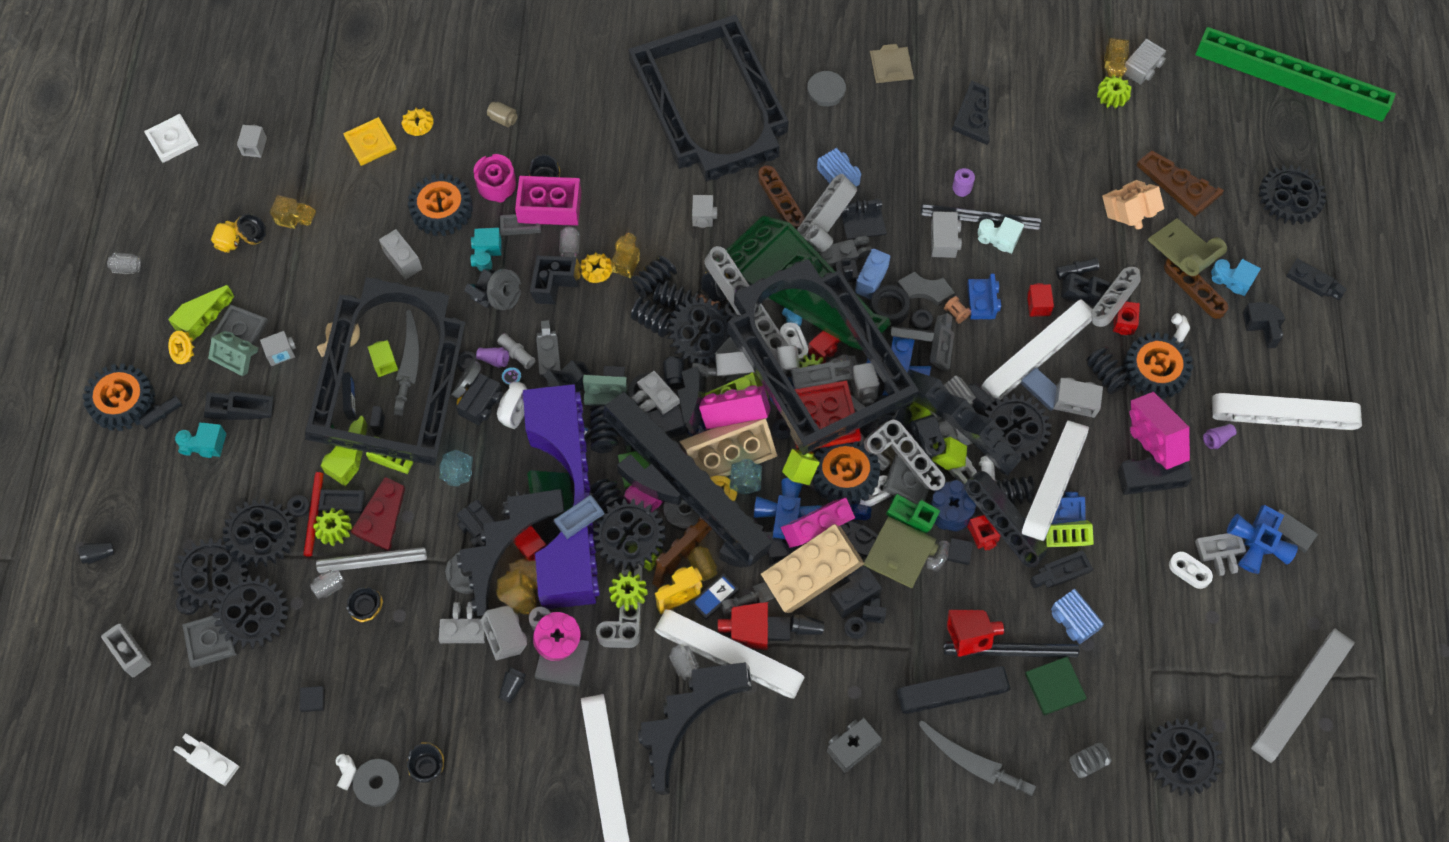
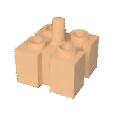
[1102,180,1164,229]

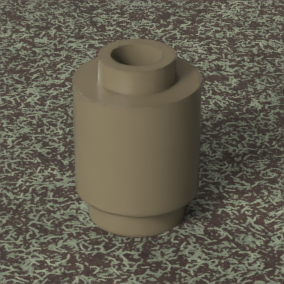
[487,102,517,127]

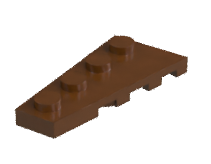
[1136,151,1224,217]
[652,517,712,589]

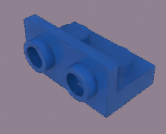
[967,274,1001,319]
[1051,492,1086,524]

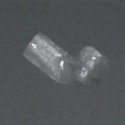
[926,541,950,571]

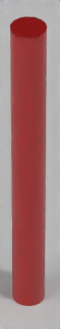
[303,472,324,557]

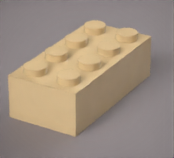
[761,524,864,613]

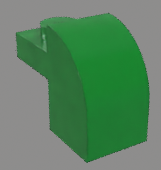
[886,494,940,533]

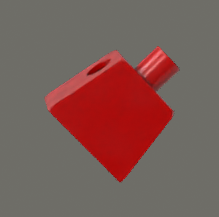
[718,602,768,650]
[947,610,1004,657]

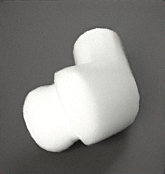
[1171,313,1190,344]
[336,754,356,790]

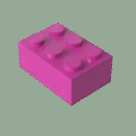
[515,176,582,225]
[1129,392,1190,470]

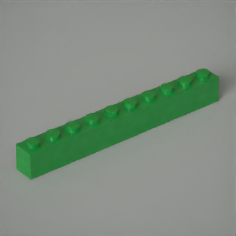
[1195,27,1396,122]

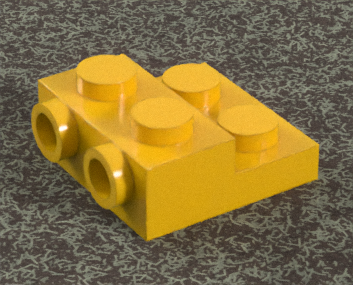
[655,566,703,615]

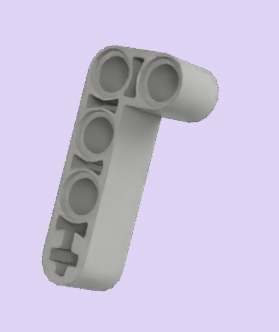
[797,174,857,252]
[716,346,799,376]
[864,420,945,490]
[596,563,643,648]

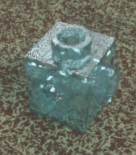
[439,450,473,486]
[730,459,762,495]

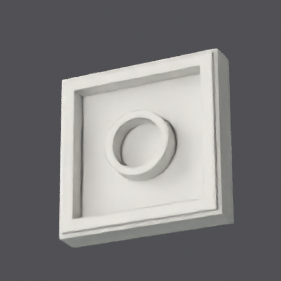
[144,114,198,163]

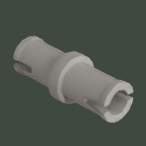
[497,333,535,369]

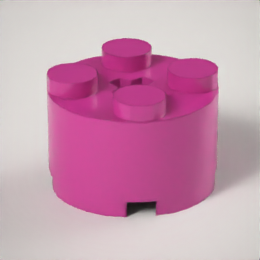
[474,154,517,203]
[533,612,580,661]

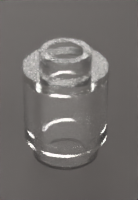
[559,227,580,257]
[107,253,141,274]
[309,568,345,599]
[669,644,699,680]

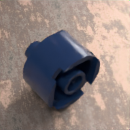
[930,480,976,531]

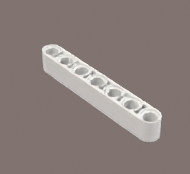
[982,299,1093,400]
[1212,393,1362,430]
[1022,421,1089,541]
[654,609,804,698]
[581,694,630,842]

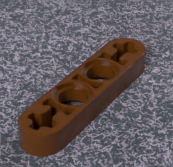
[758,165,804,230]
[1164,258,1228,319]

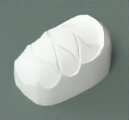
[497,382,527,429]

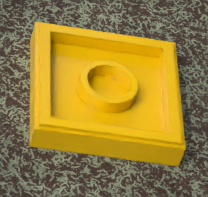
[343,117,396,166]

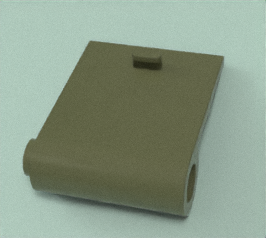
[1148,218,1227,276]
[864,517,939,588]

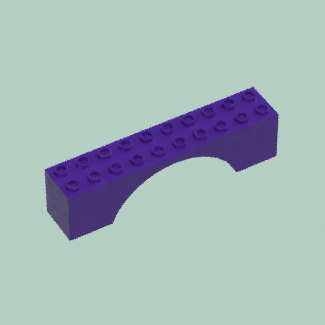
[523,384,600,609]

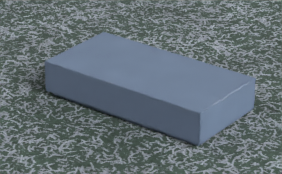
[1020,368,1057,411]
[554,495,604,539]

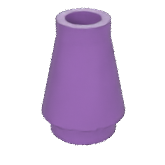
[476,347,509,368]
[1203,424,1236,449]

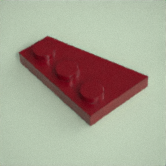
[351,477,405,551]

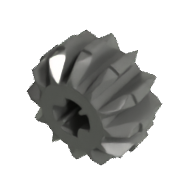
[1069,743,1112,778]

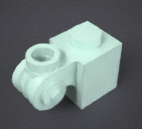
[977,217,1024,254]

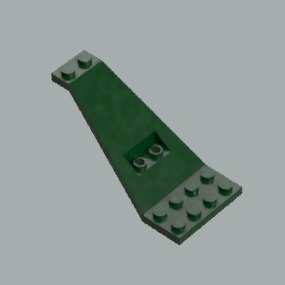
[715,216,891,350]

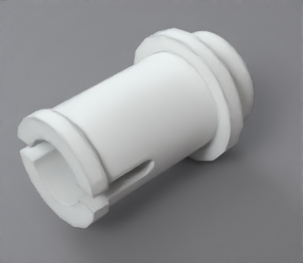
[979,456,995,480]

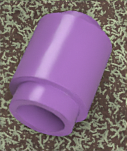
[952,168,975,197]

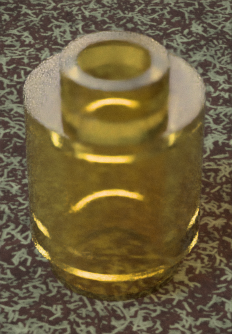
[688,546,717,581]

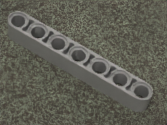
[705,246,791,375]
[1251,628,1355,763]

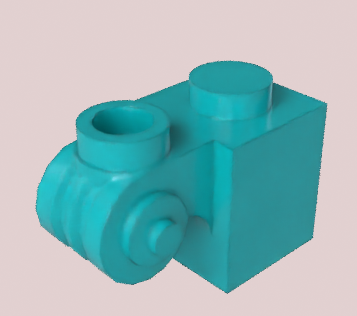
[471,228,502,272]
[175,422,227,458]

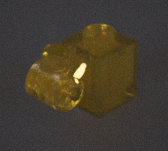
[1104,38,1129,77]
[270,195,316,229]
[611,233,640,278]
[497,568,536,614]

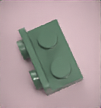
[208,331,258,376]
[583,375,628,406]

